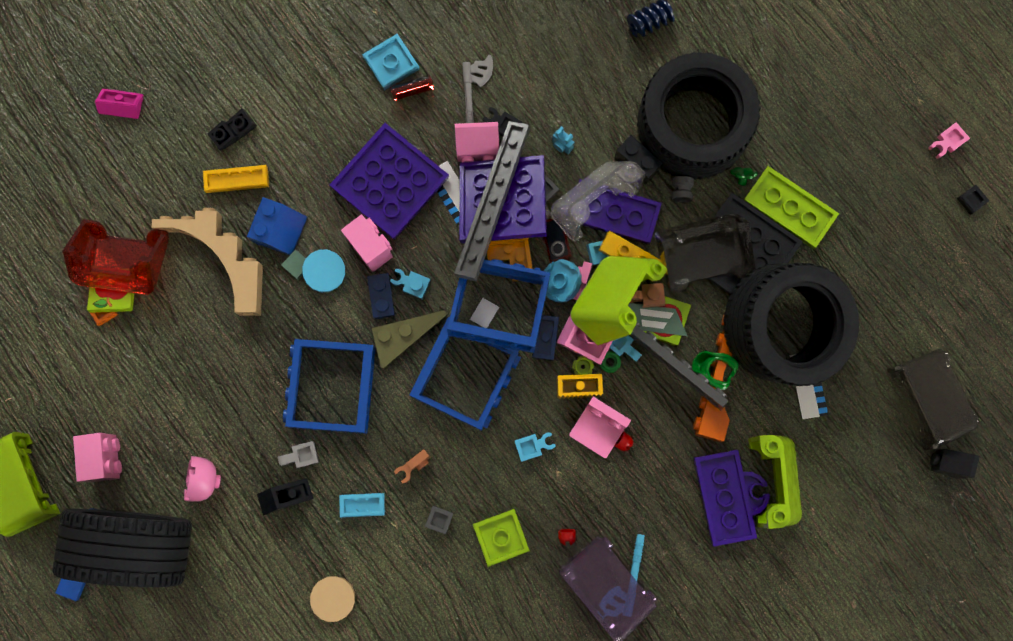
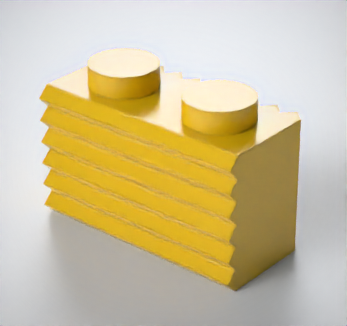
[557,374,603,399]

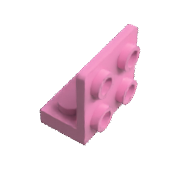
[569,397,631,458]

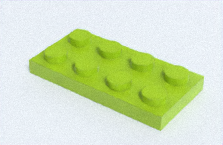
[744,166,839,249]

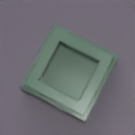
[281,249,306,280]

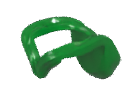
[692,351,739,390]

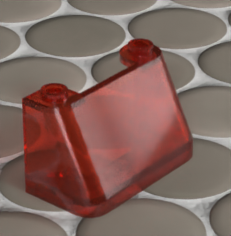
[62,219,169,295]

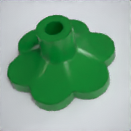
[730,167,758,186]

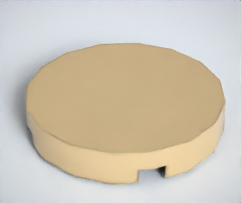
[310,576,355,622]

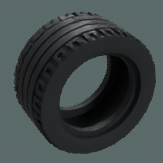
[637,52,761,180]
[723,263,859,386]
[52,509,192,587]

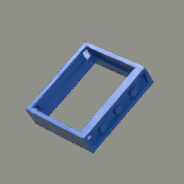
[447,259,550,353]
[409,317,521,431]
[283,339,376,434]

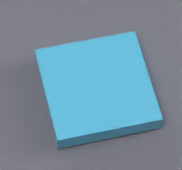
[362,34,420,91]

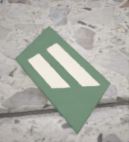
[628,303,687,336]

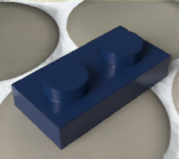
[367,273,395,319]
[532,315,559,361]

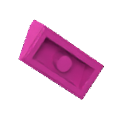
[95,88,143,119]

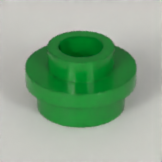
[599,351,621,373]

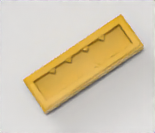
[203,165,269,193]
[598,231,664,280]

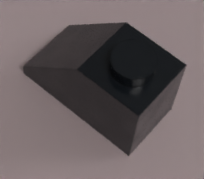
[930,449,980,479]
[257,478,314,516]

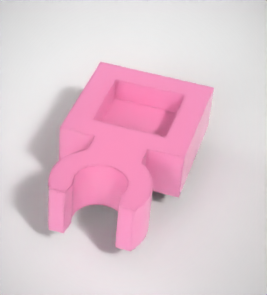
[928,122,970,159]
[573,261,592,300]

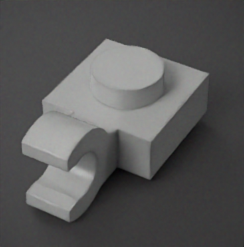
[278,441,319,468]

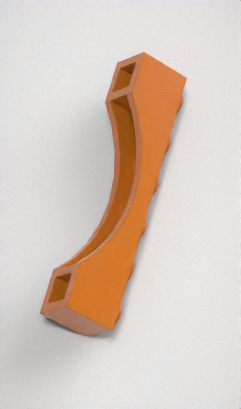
[693,315,733,442]

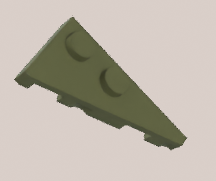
[372,310,447,369]

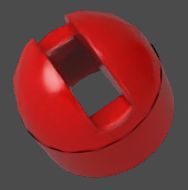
[614,432,633,451]
[558,529,576,546]

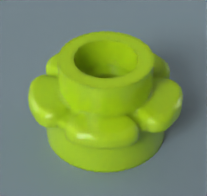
[572,356,594,375]

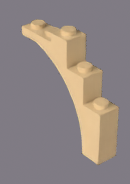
[152,208,263,316]

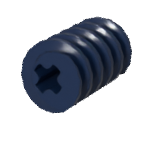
[627,0,675,38]

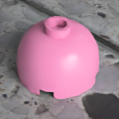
[184,456,221,502]

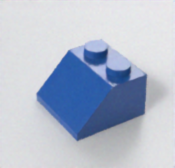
[247,197,307,255]

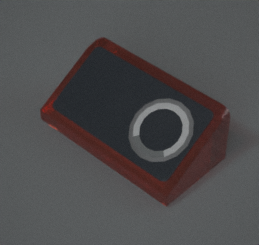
[390,75,434,101]
[544,215,572,263]

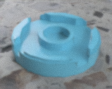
[302,249,345,292]
[544,259,582,303]

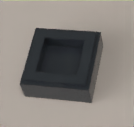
[957,185,989,215]

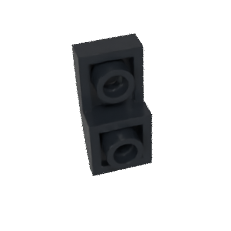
[207,109,257,150]

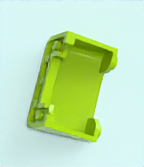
[571,256,667,345]
[0,432,60,537]
[748,435,802,529]

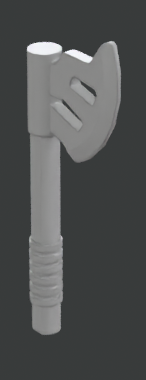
[462,55,493,123]

